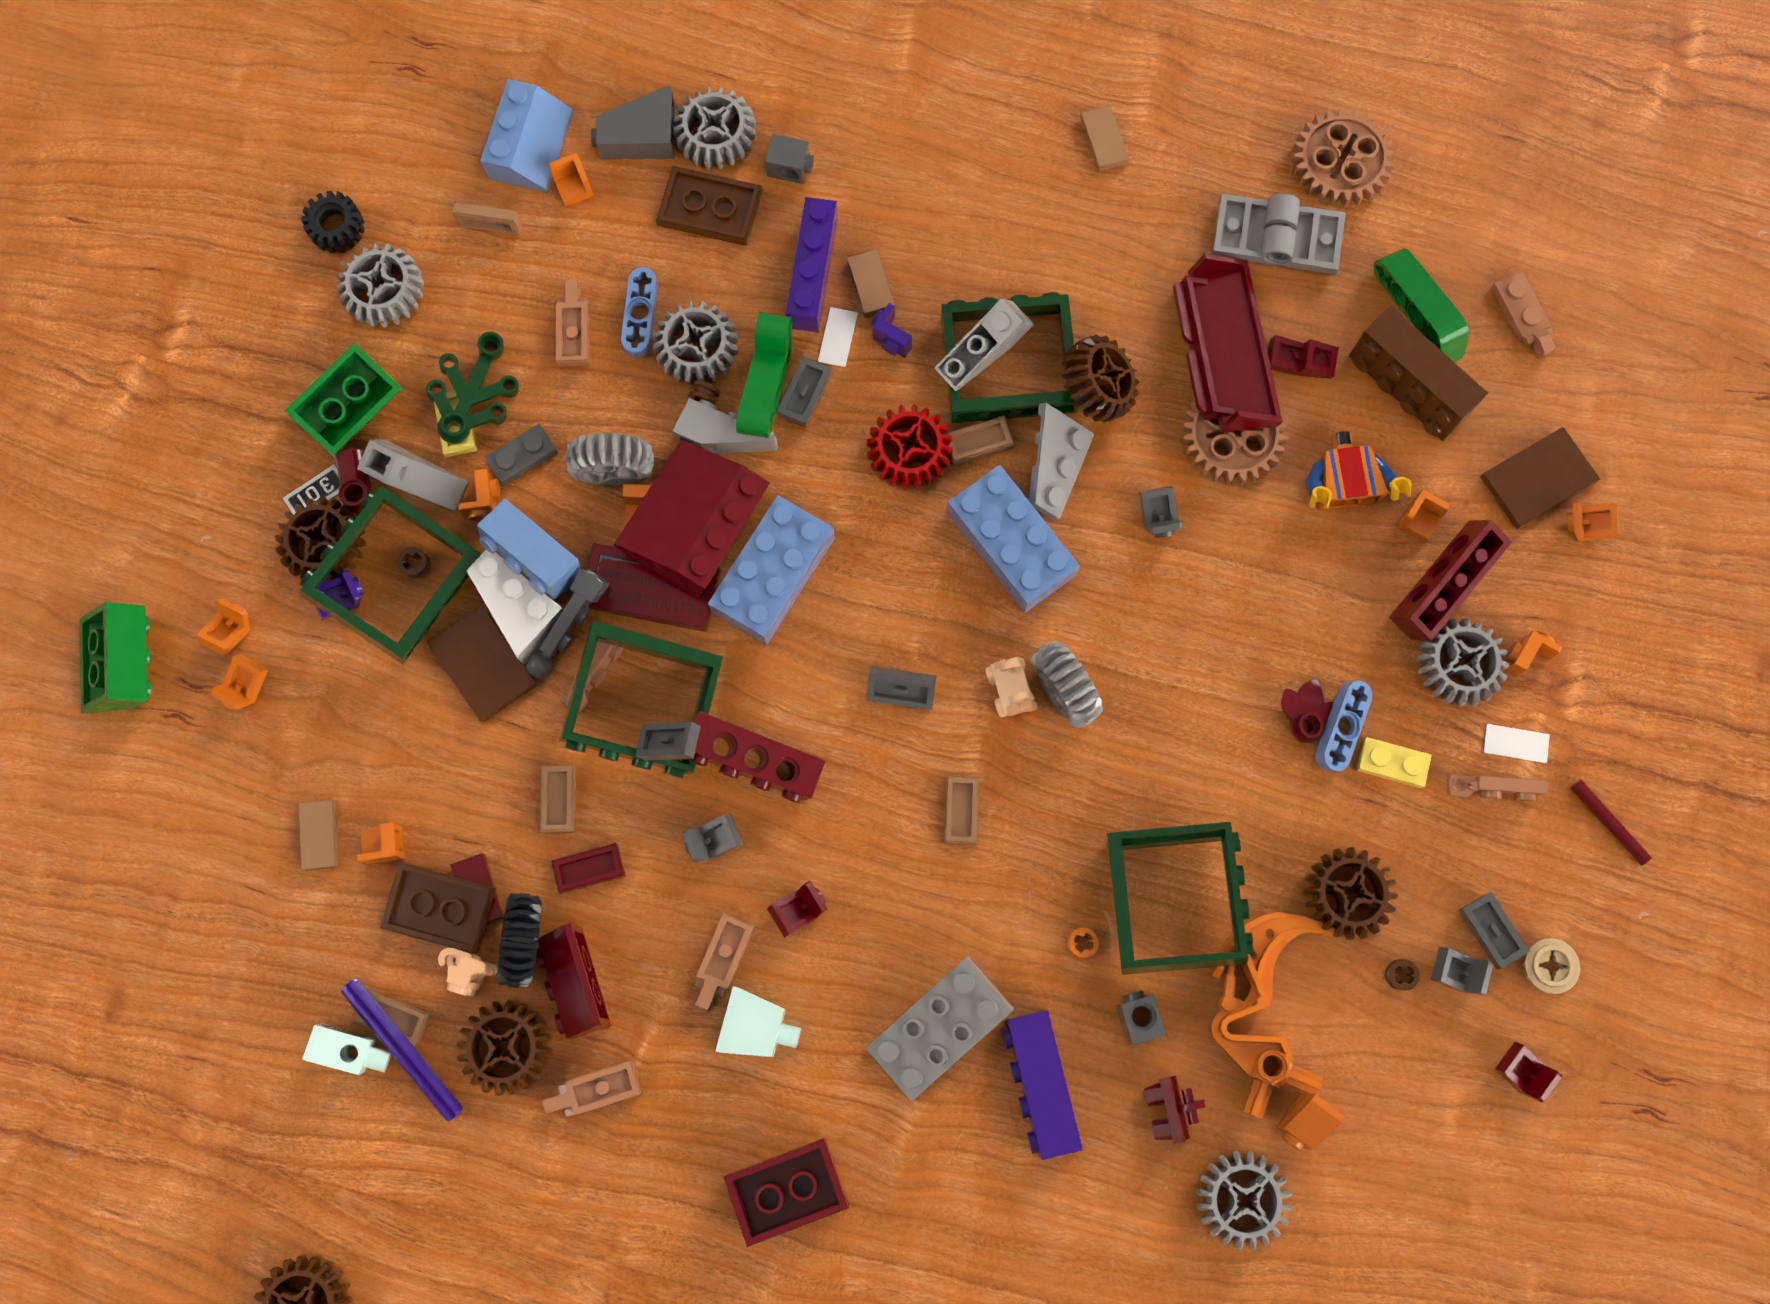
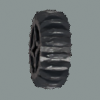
[497,893,542,988]

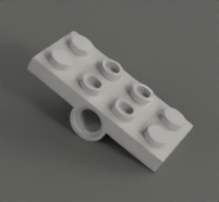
[1212,193,1346,275]
[866,956,1014,1102]

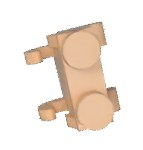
[986,656,1039,718]
[438,948,498,997]

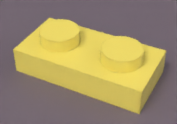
[1356,737,1432,788]

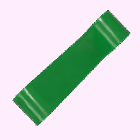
[1374,248,1469,362]
[736,312,792,438]

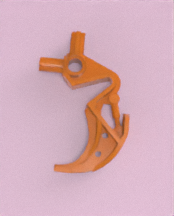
[1210,912,1335,1120]

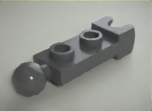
[526,569,610,679]

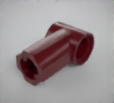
[335,448,372,516]

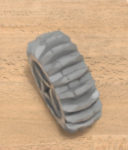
[673,86,756,170]
[336,243,424,329]
[653,300,739,386]
[565,432,654,487]
[1416,618,1510,707]
[1031,641,1103,728]
[1195,1151,1292,1250]

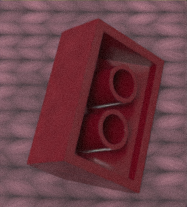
[536,923,612,1039]

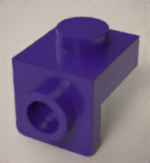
[871,303,912,358]
[315,570,364,621]

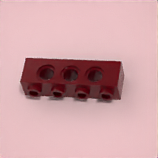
[1389,520,1512,641]
[687,711,825,803]

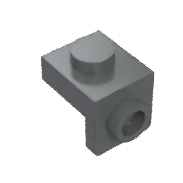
[1139,486,1183,538]
[683,814,743,863]
[1431,947,1493,995]

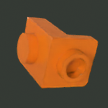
[458,469,500,522]
[1567,502,1620,542]
[196,598,250,657]
[1504,630,1562,677]
[210,653,268,709]

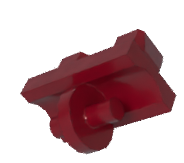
[1144,1075,1206,1144]

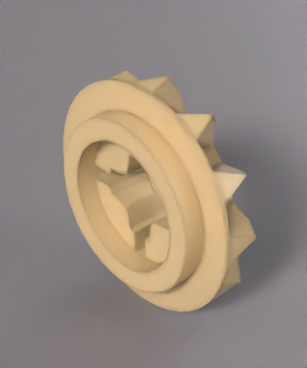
[1523,938,1580,994]

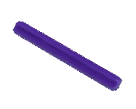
[341,979,463,1121]

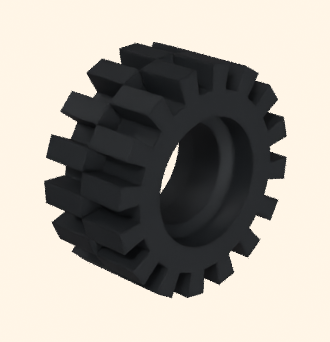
[301,191,365,253]

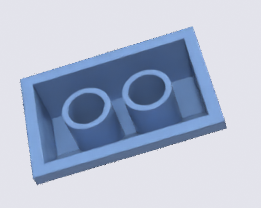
[480,79,573,192]
[477,498,581,600]

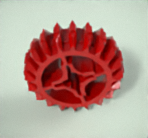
[867,404,953,491]

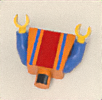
[1306,431,1412,510]

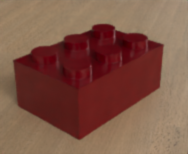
[724,1137,849,1247]

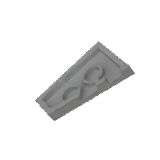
[1029,403,1094,520]

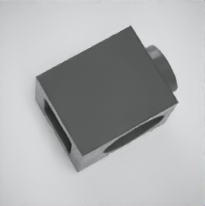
[765,134,814,184]
[1117,990,1166,1045]

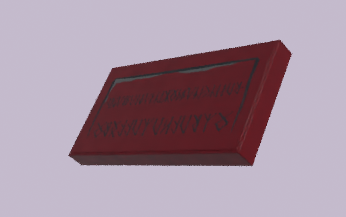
[586,543,721,632]

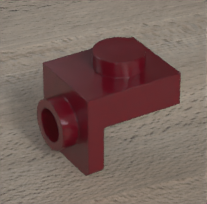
[767,881,827,938]
[1495,1041,1562,1103]

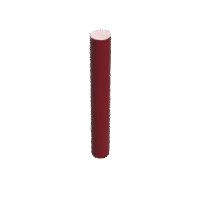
[1571,779,1652,866]

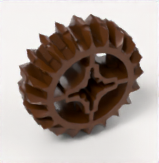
[1061,335,1140,422]
[275,497,366,581]
[1303,847,1398,940]
[457,1000,552,1096]
[254,1255,353,1304]

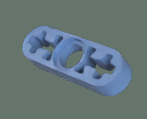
[621,267,659,358]
[1315,681,1372,771]

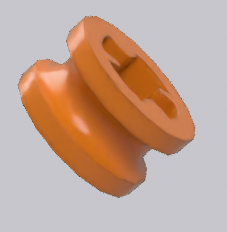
[1066,927,1099,959]

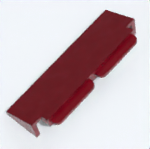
[1173,253,1283,433]

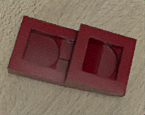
[1268,335,1339,379]

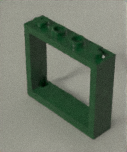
[941,292,1078,423]
[300,485,481,664]
[559,621,723,778]
[1107,822,1254,975]

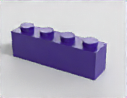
[786,197,838,333]
[1001,1010,1083,1160]

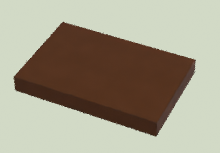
[656,166,763,246]
[1480,427,1600,529]
[427,605,537,723]
[381,862,497,954]

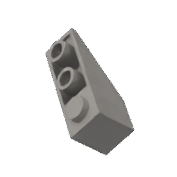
[935,298,1034,391]
[672,398,778,454]
[357,439,469,511]

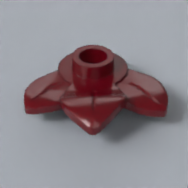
[1281,679,1341,743]

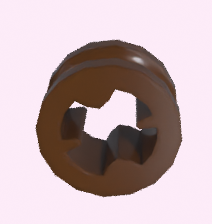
[688,380,720,405]
[397,547,430,578]
[1385,959,1420,991]

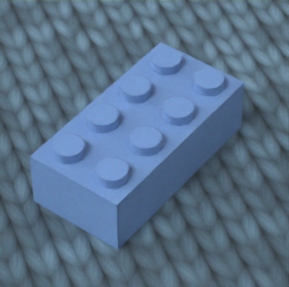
[947,465,1080,613]
[708,495,835,646]

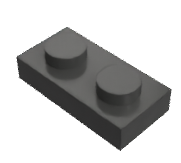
[777,357,832,428]
[485,424,558,486]
[866,666,937,710]
[635,721,701,761]
[1459,892,1530,970]

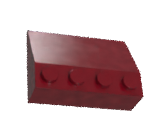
[613,440,770,598]

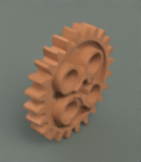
[1291,108,1395,207]
[1181,400,1288,485]

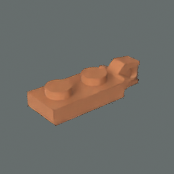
[1491,272,1556,359]
[556,279,590,367]
[560,641,624,714]
[1447,775,1548,801]
[695,913,755,1011]
[542,1060,642,1117]

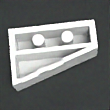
[467,550,563,666]

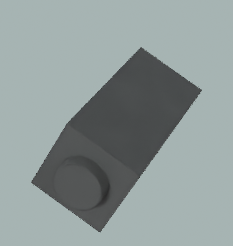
[591,87,675,159]

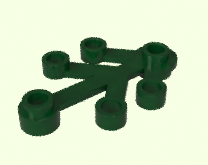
[426,332,519,444]

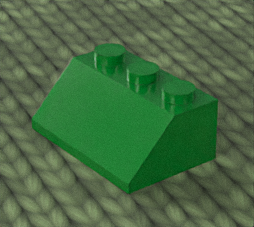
[285,343,403,457]
[80,602,151,714]

